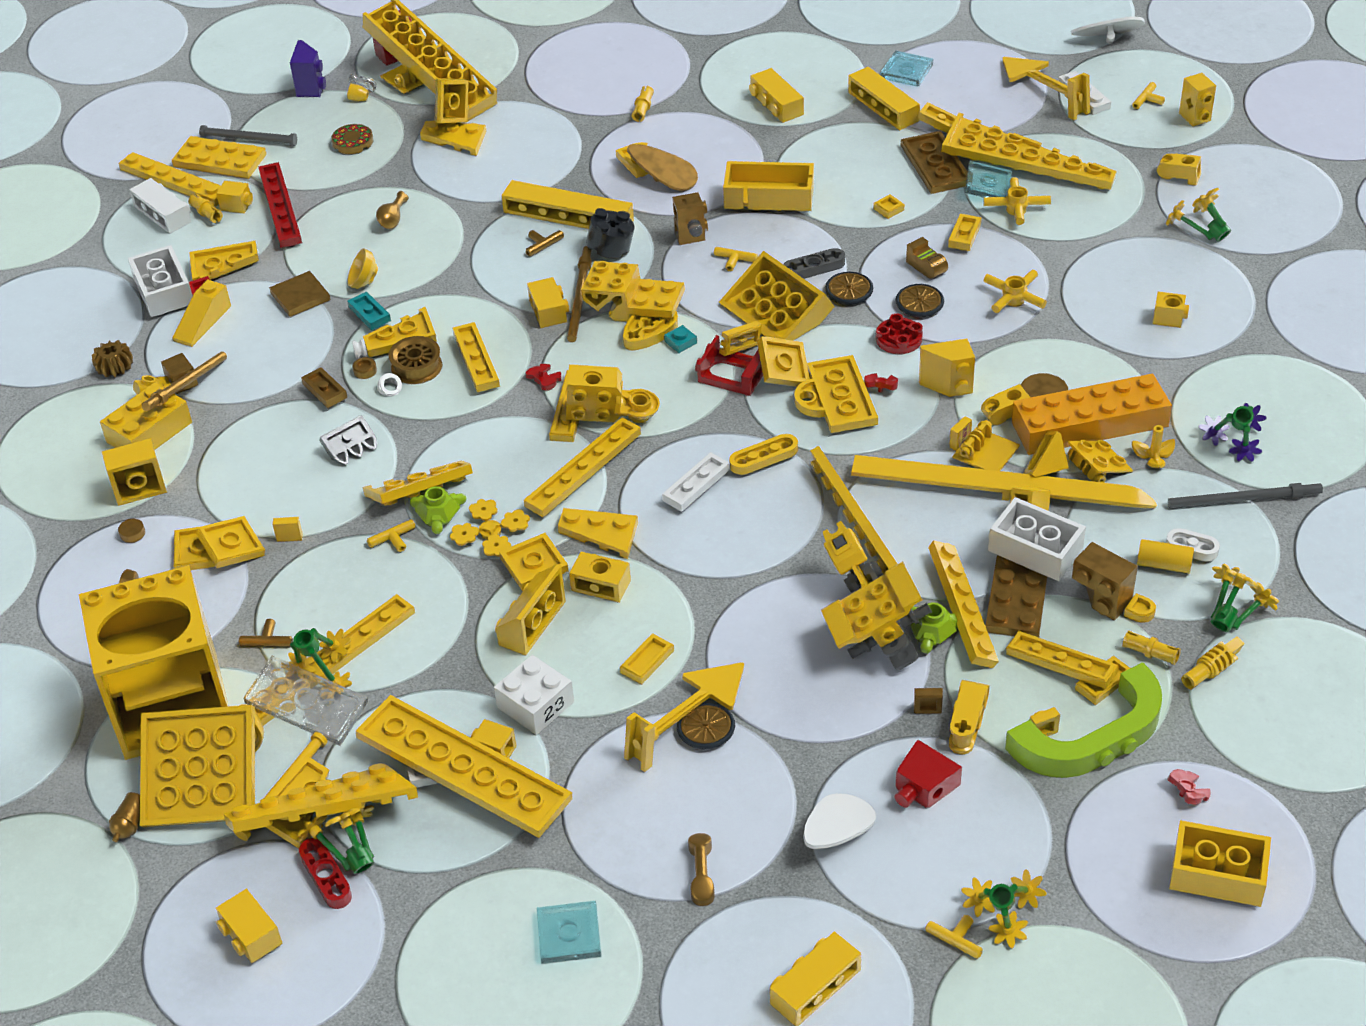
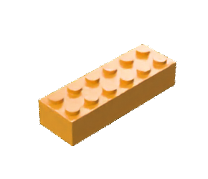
[1012,373,1172,455]

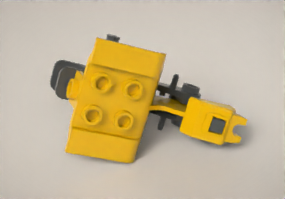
[821,521,932,670]

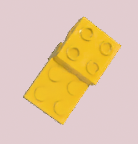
[581,261,685,322]

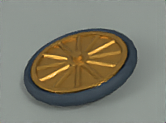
[825,271,874,305]
[895,284,944,317]
[677,703,735,749]

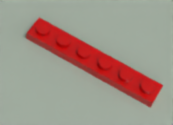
[258,162,302,248]

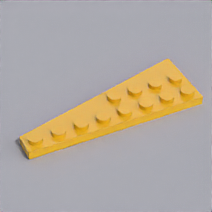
[941,113,1117,190]

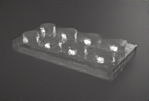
[243,655,368,746]

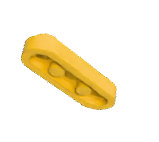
[729,434,798,475]

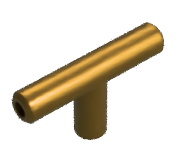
[525,230,564,256]
[239,619,293,647]

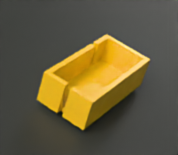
[723,161,814,211]

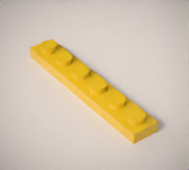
[119,152,221,206]
[524,417,641,517]
[928,540,999,668]

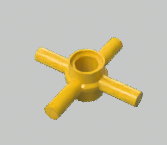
[983,177,1051,225]
[983,269,1047,313]

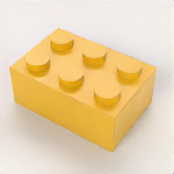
[100,382,192,450]
[1169,820,1271,907]

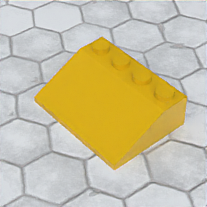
[719,251,835,341]

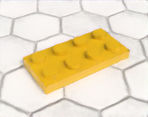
[172,136,267,179]

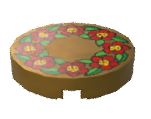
[331,124,373,155]

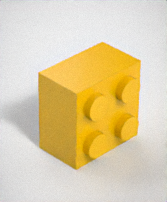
[102,438,167,506]

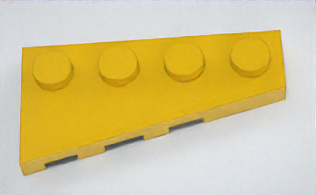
[362,460,473,506]

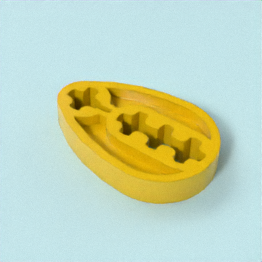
[623,311,678,350]

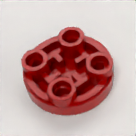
[876,313,923,354]

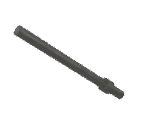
[1168,483,1323,508]

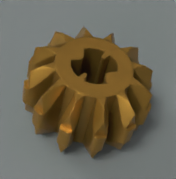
[92,340,133,378]

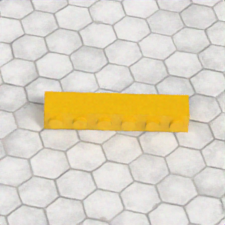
[501,180,634,229]

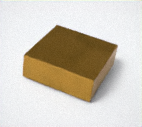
[914,688,943,714]

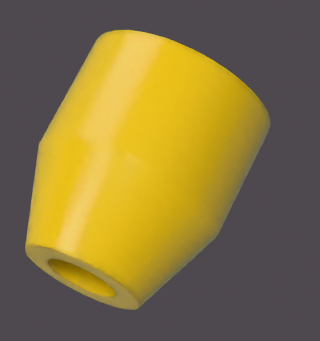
[347,83,369,102]

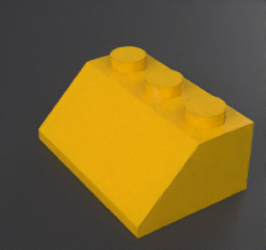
[495,564,566,655]

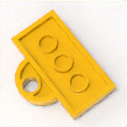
[794,355,878,433]

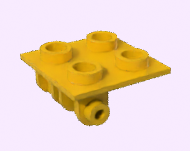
[380,64,423,94]
[952,420,1020,471]
[1068,440,1133,483]

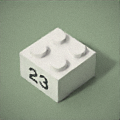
[494,655,574,735]

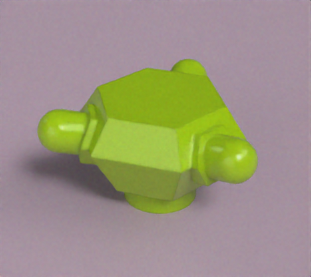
[410,486,467,534]
[910,602,958,654]

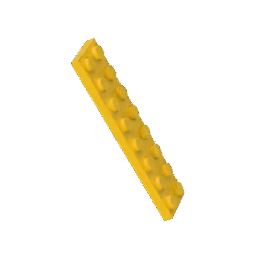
[355,695,572,838]

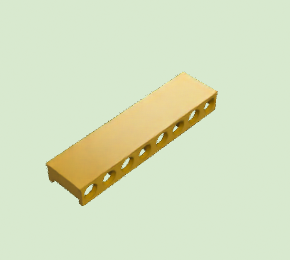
[362,0,497,122]

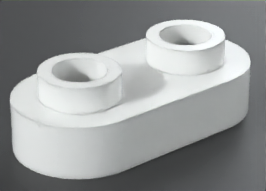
[1166,528,1220,561]

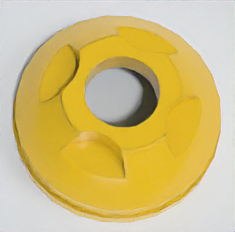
[347,248,378,289]

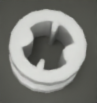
[352,339,368,360]

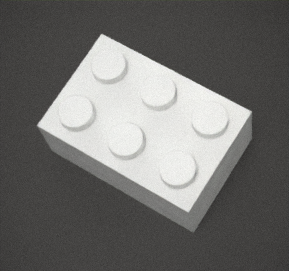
[128,245,193,317]
[988,497,1086,581]

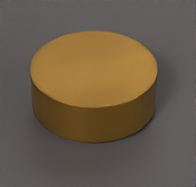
[352,357,377,379]
[118,518,145,543]

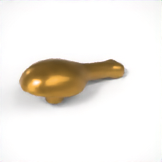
[376,191,409,229]

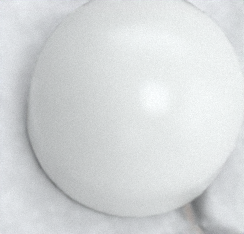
[377,373,402,396]

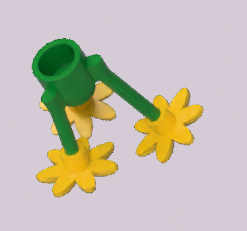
[1166,188,1231,242]
[1210,563,1279,632]
[282,628,352,700]
[298,805,375,874]
[961,869,1047,949]

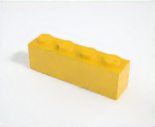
[848,67,920,131]

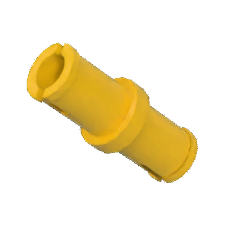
[631,86,654,122]
[188,194,223,223]
[1122,630,1181,665]

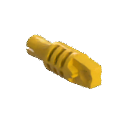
[1181,636,1245,690]

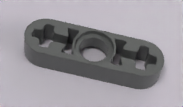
[783,248,845,279]

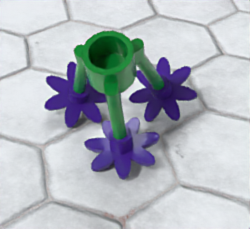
[1198,403,1267,462]

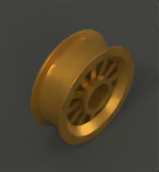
[389,336,442,384]

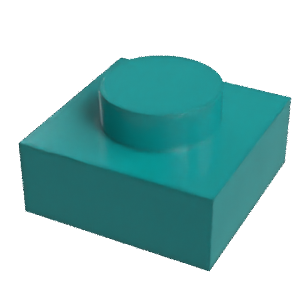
[664,325,697,353]

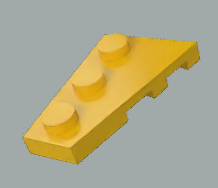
[420,120,486,156]
[189,241,259,280]
[363,307,437,357]
[558,508,638,559]
[266,755,329,849]

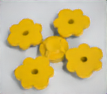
[450,499,530,557]

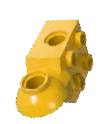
[566,364,660,423]

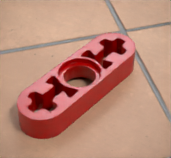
[299,838,352,909]

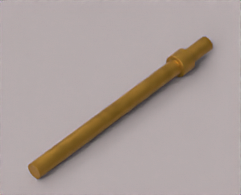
[567,246,592,342]
[142,351,227,411]

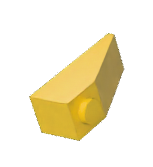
[172,279,231,347]

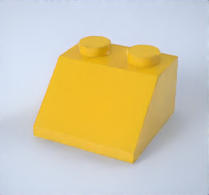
[435,78,469,123]
[919,338,975,397]

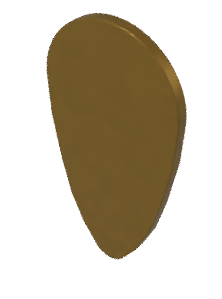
[627,144,698,191]

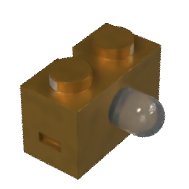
[672,192,708,245]

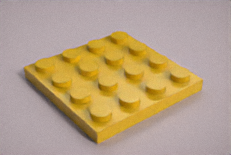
[140,705,255,827]

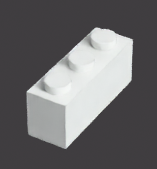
[129,178,191,234]

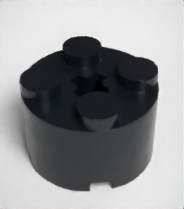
[586,208,635,259]

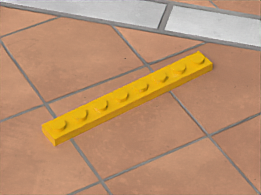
[810,446,898,575]

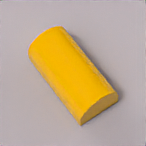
[1137,539,1194,574]

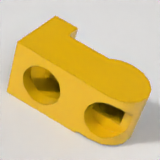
[1157,153,1201,185]
[981,384,1030,425]

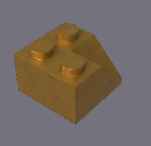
[1072,542,1138,621]

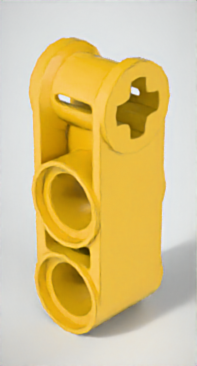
[949,680,990,754]

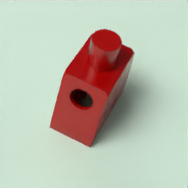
[894,740,962,808]

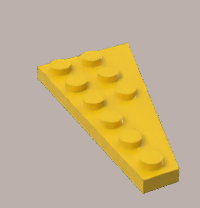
[224,763,418,833]

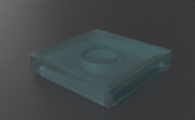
[881,51,934,87]
[965,161,1012,198]
[537,901,602,964]

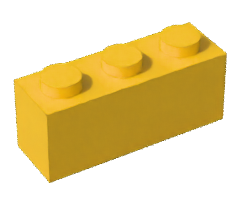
[749,68,804,123]
[770,931,861,1026]

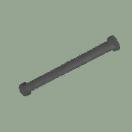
[199,125,297,146]

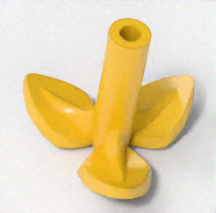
[1132,425,1175,468]

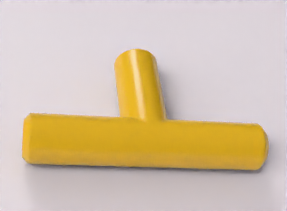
[1132,82,1165,109]
[714,247,758,271]
[367,519,416,552]
[925,915,983,959]

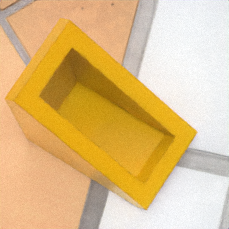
[1023,431,1069,477]

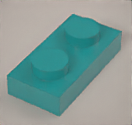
[347,291,391,331]

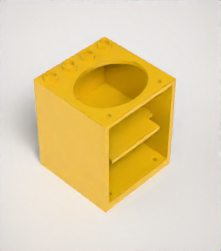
[79,565,229,760]

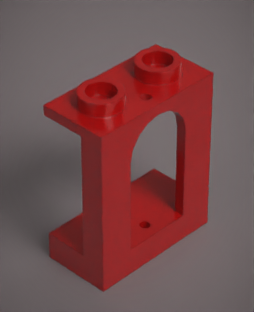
[695,335,763,396]

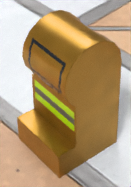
[906,237,948,279]

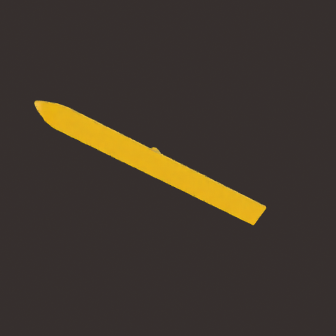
[851,455,1157,509]

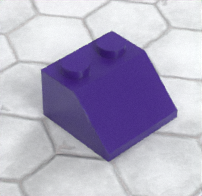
[290,40,326,97]

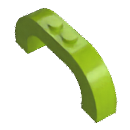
[1005,662,1162,778]

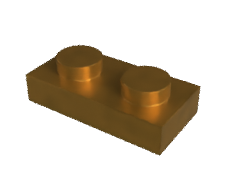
[301,367,348,408]

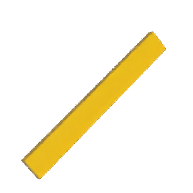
[246,594,415,726]

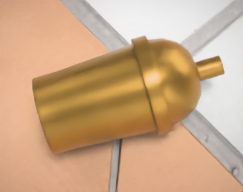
[109,792,140,842]

